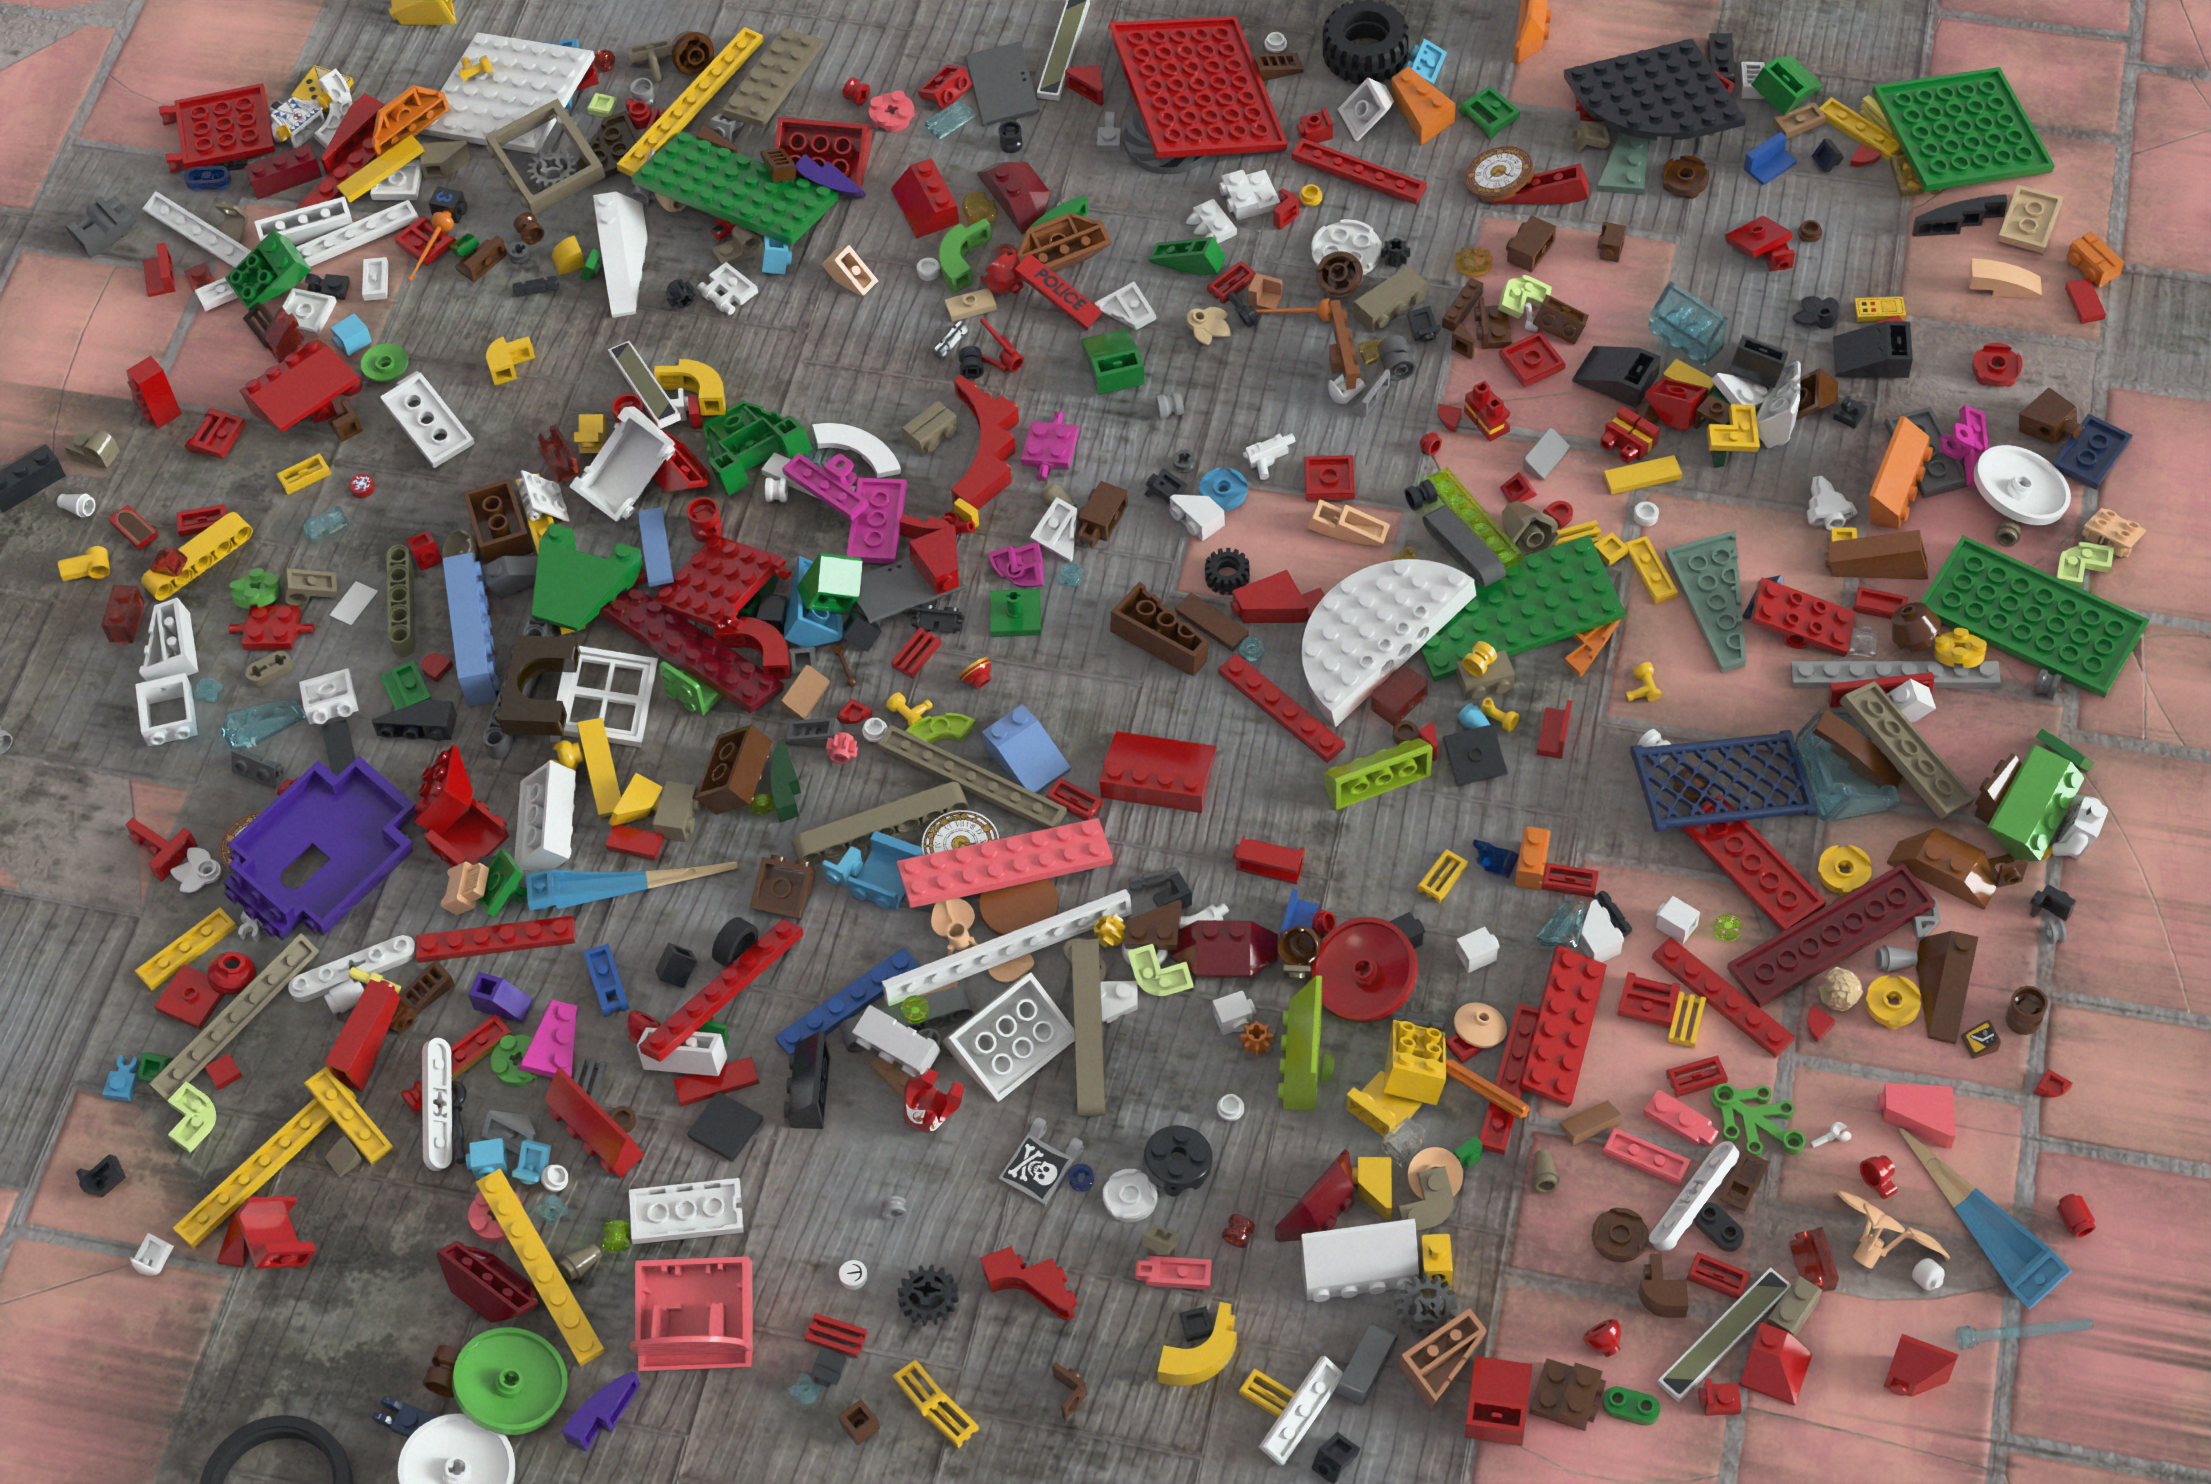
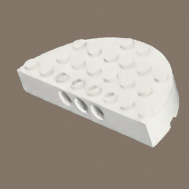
[1302,559,1476,727]

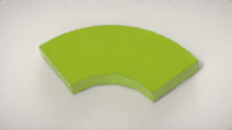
[905,713,976,744]

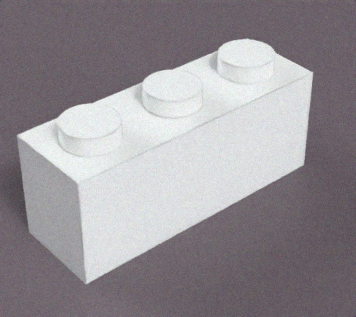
[637,1027,727,1076]

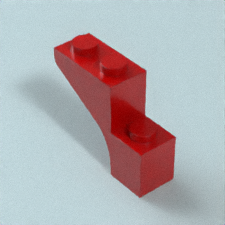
[980,1246,1077,1320]

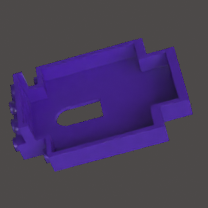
[223,756,416,941]

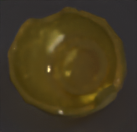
[962,192,998,224]

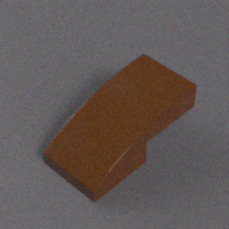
[1719,1150,1770,1211]

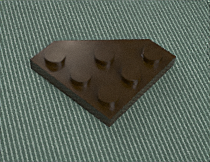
[577,111,640,178]

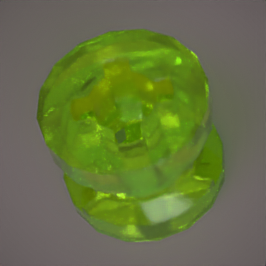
[602,1220,631,1252]

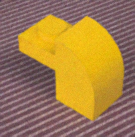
[486,336,535,385]
[574,414,607,453]

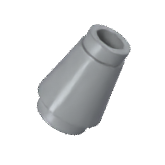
[1875,945,1918,972]

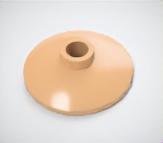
[1454,1003,1507,1048]
[1408,1147,1463,1200]

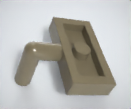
[627,39,672,82]

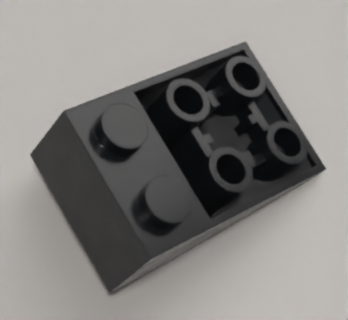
[1833,321,1913,378]
[1729,334,1788,388]
[1572,346,1661,408]

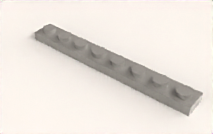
[1790,661,2001,688]

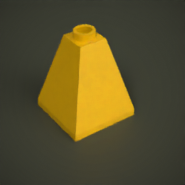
[389,0,456,25]

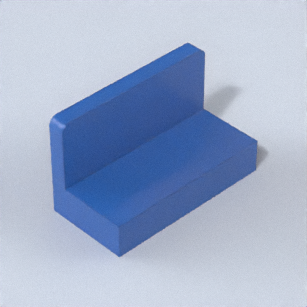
[1744,132,1797,185]
[1280,889,1319,936]

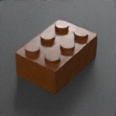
[463,478,533,565]
[694,725,773,815]

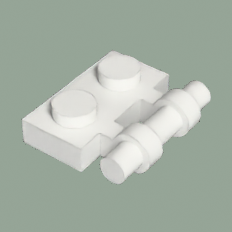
[697,262,758,315]

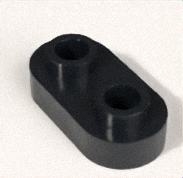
[1694,1202,1744,1252]

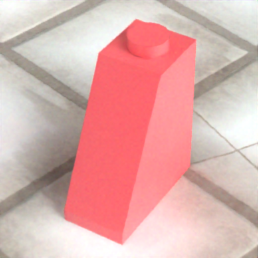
[1877,1083,1955,1149]

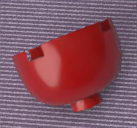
[980,249,1024,295]

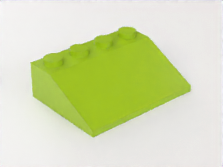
[1278,975,1322,1111]

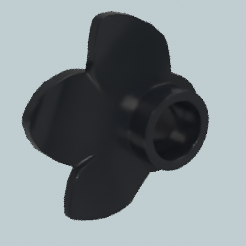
[1793,296,1839,329]

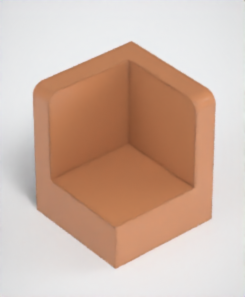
[1248,273,1283,309]

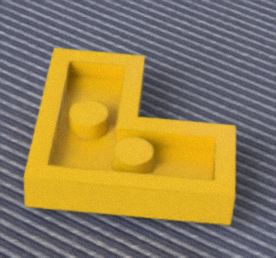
[1707,404,1760,452]

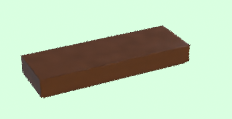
[1175,592,1249,652]

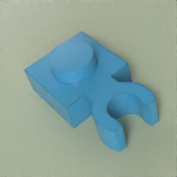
[102,1055,140,1102]

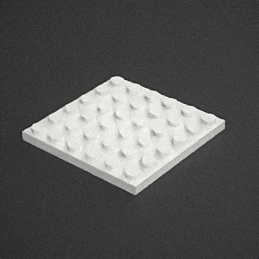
[420,32,595,154]

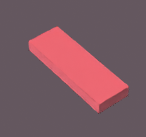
[1602,1128,1691,1187]

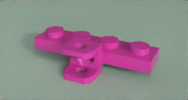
[1940,405,1989,489]
[782,453,869,521]

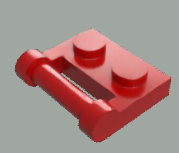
[394,216,457,266]
[185,408,246,459]
[1617,972,1681,1028]

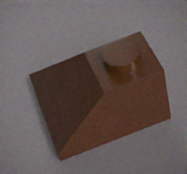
[1796,368,1839,421]

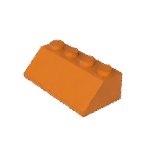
[1869,416,1933,530]

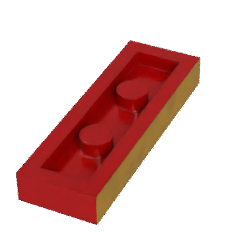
[450,1014,512,1081]

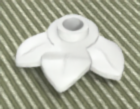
[170,848,222,893]

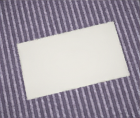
[330,581,378,625]

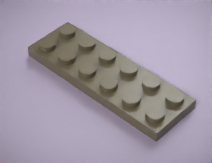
[722,28,823,128]
[1839,681,1976,819]

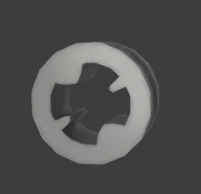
[2045,919,2067,945]
[881,1196,907,1220]

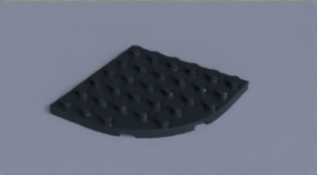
[1564,38,1746,140]

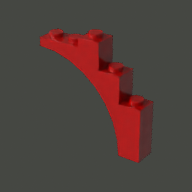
[951,375,1019,510]

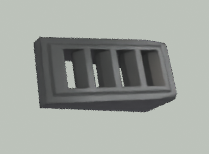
[785,717,843,748]

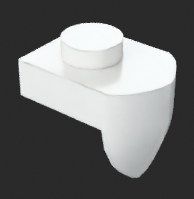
[1328,374,1366,404]
[130,1233,174,1276]

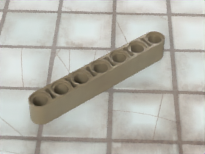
[791,782,969,866]
[1072,939,1106,1117]

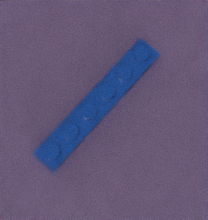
[774,947,920,1057]

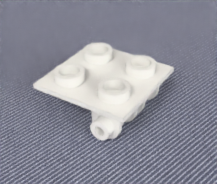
[517,470,570,522]

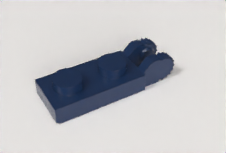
[372,1396,439,1438]

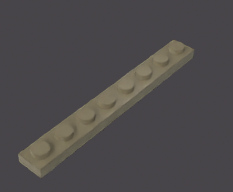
[877,725,1067,829]
[147,933,320,1103]

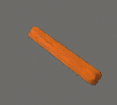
[1446,1059,1530,1118]

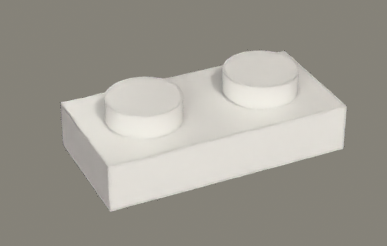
[362,257,389,301]

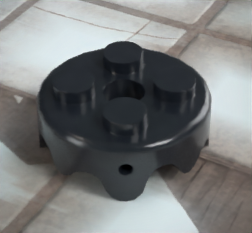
[1143,1125,1213,1197]

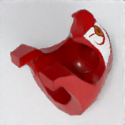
[903,1068,964,1133]

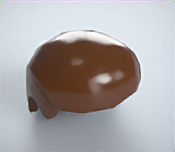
[1277,925,1321,966]

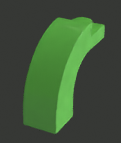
[939,218,992,294]

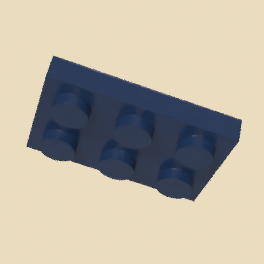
[2053,413,2133,490]

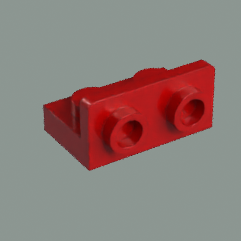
[917,64,972,111]

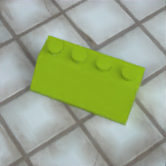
[1324,738,1433,810]

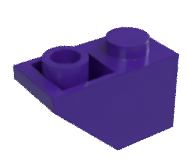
[468,972,533,1023]

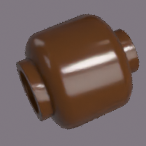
[1673,767,1712,805]

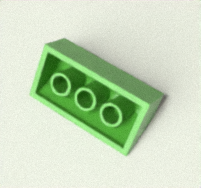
[1987,745,2084,861]

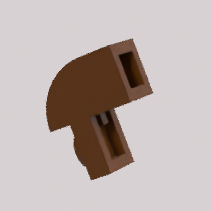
[1638,1254,1688,1318]

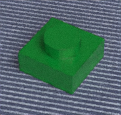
[449,233,480,257]
[580,249,602,282]
[1453,1136,1482,1169]

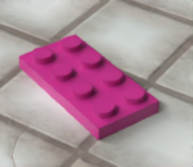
[846,478,907,564]

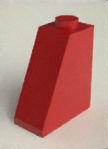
[909,525,959,595]
[1230,570,1308,624]

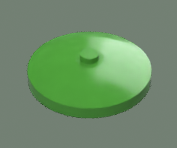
[452,1327,568,1435]

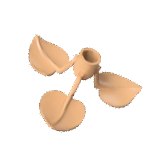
[913,898,1034,999]
[1833,1190,1950,1269]

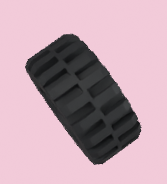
[1323,0,1409,84]

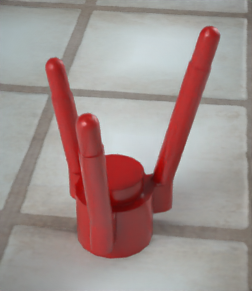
[980,318,1024,372]

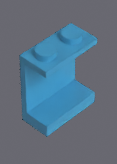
[847,831,923,911]

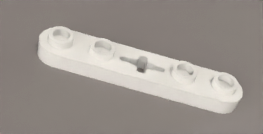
[288,935,416,1002]
[422,1038,452,1171]
[1649,1141,1739,1251]

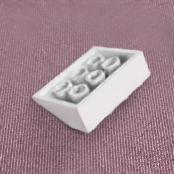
[942,972,1075,1102]
[1302,1219,1419,1302]

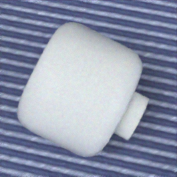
[1912,1258,1945,1291]

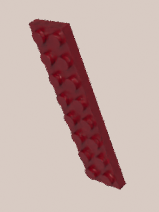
[600,587,784,714]
[1727,863,1936,1008]

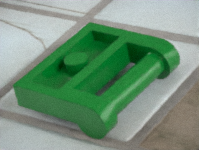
[1458,86,1520,138]

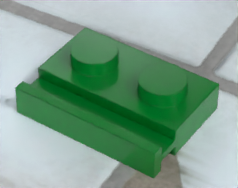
[380,660,432,711]

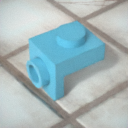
[821,846,863,887]
[512,1139,551,1184]

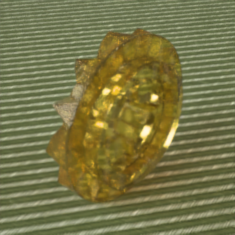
[1455,245,1493,277]

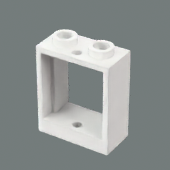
[135,673,198,746]

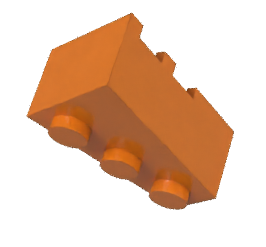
[1391,66,1456,145]

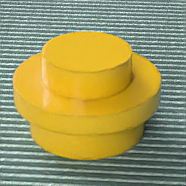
[1299,184,1322,206]

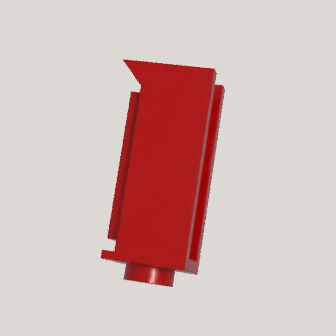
[1232,835,1305,884]

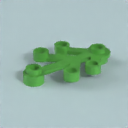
[1710,1083,1806,1157]

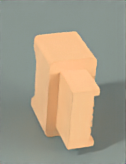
[441,862,489,915]

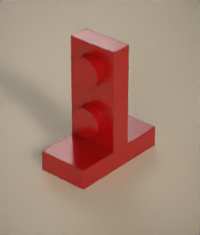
[125,817,198,882]

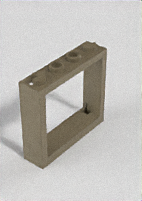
[485,98,605,215]

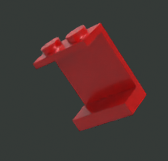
[424,798,509,868]
[235,1196,316,1269]

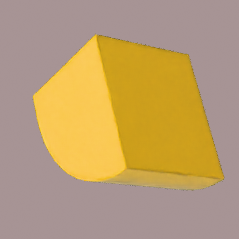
[552,235,585,275]

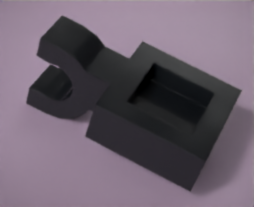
[305,273,350,300]

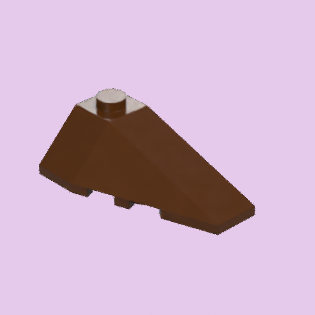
[1916,931,1978,1045]

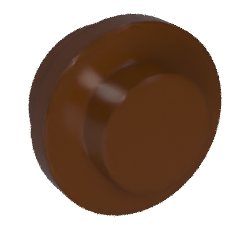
[1798,220,1822,242]

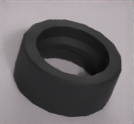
[712,917,758,968]

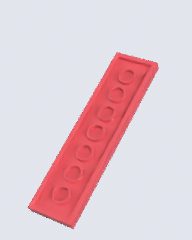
[897,818,1113,908]

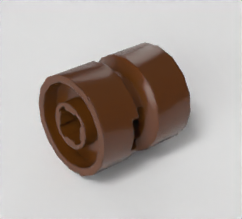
[2006,986,2048,1035]
[422,1345,461,1398]

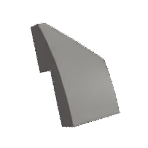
[1912,897,1940,941]

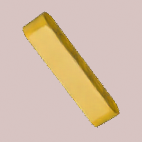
[141,512,253,601]

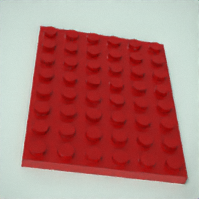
[1108,16,1288,158]

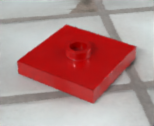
[1725,215,1792,258]
[1499,332,1566,388]
[1304,455,1355,501]
[154,964,225,1030]

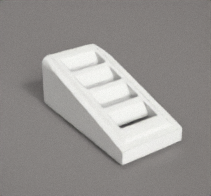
[1741,62,1765,99]

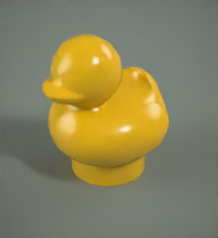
[545,740,585,771]

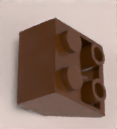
[1975,753,2021,824]

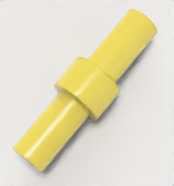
[348,967,402,995]

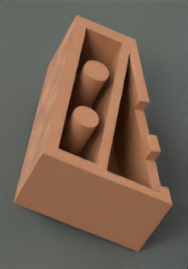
[1397,1308,1487,1410]

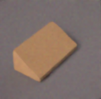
[781,664,830,720]
[1559,1100,1622,1146]

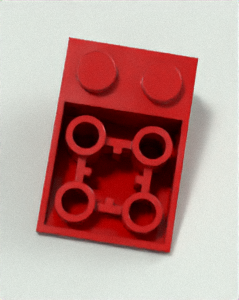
[414,744,473,837]
[1465,1356,1532,1446]

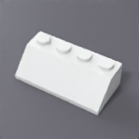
[514,760,576,870]

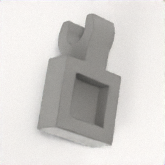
[1097,112,1121,151]

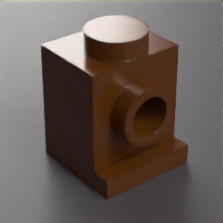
[1597,222,1626,262]

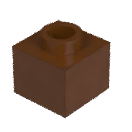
[838,1399,880,1445]

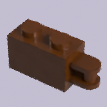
[1076,481,1128,548]

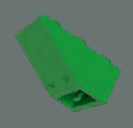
[1751,55,1824,116]
[225,230,311,311]
[1081,329,1145,395]

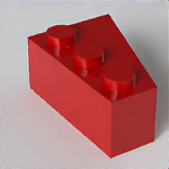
[126,356,182,429]

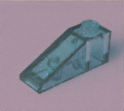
[221,699,306,750]

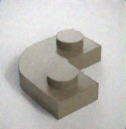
[1397,1166,1453,1231]

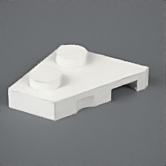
[1095,282,1157,330]
[1711,373,1768,409]
[1030,497,1078,563]

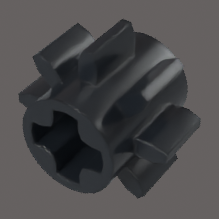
[1381,238,1410,268]
[665,279,696,309]

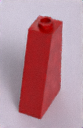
[324,979,400,1092]

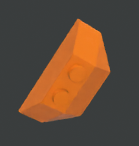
[1514,0,1551,63]
[372,85,450,158]

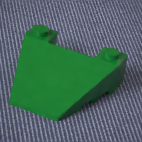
[702,400,812,496]
[532,523,643,631]

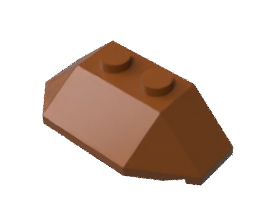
[1017,213,1112,273]
[1887,828,1996,910]

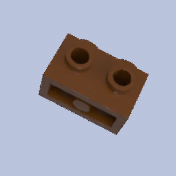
[1506,215,1556,273]

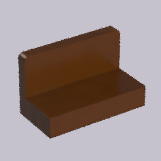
[455,235,507,282]

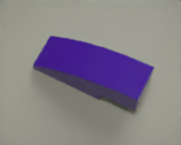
[795,154,866,198]
[562,1371,641,1451]

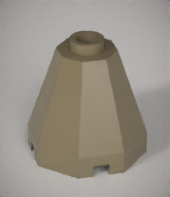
[1502,501,1559,558]

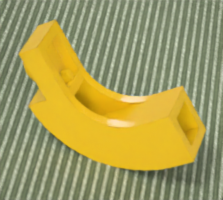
[654,359,726,415]
[1158,1302,1237,1386]

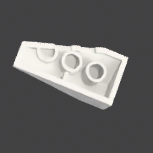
[1756,361,1801,449]

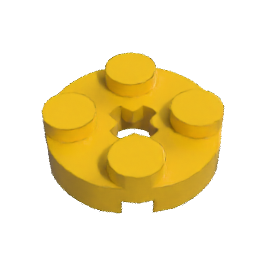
[1933,628,1987,668]
[1817,845,1872,897]
[1865,975,1921,1030]

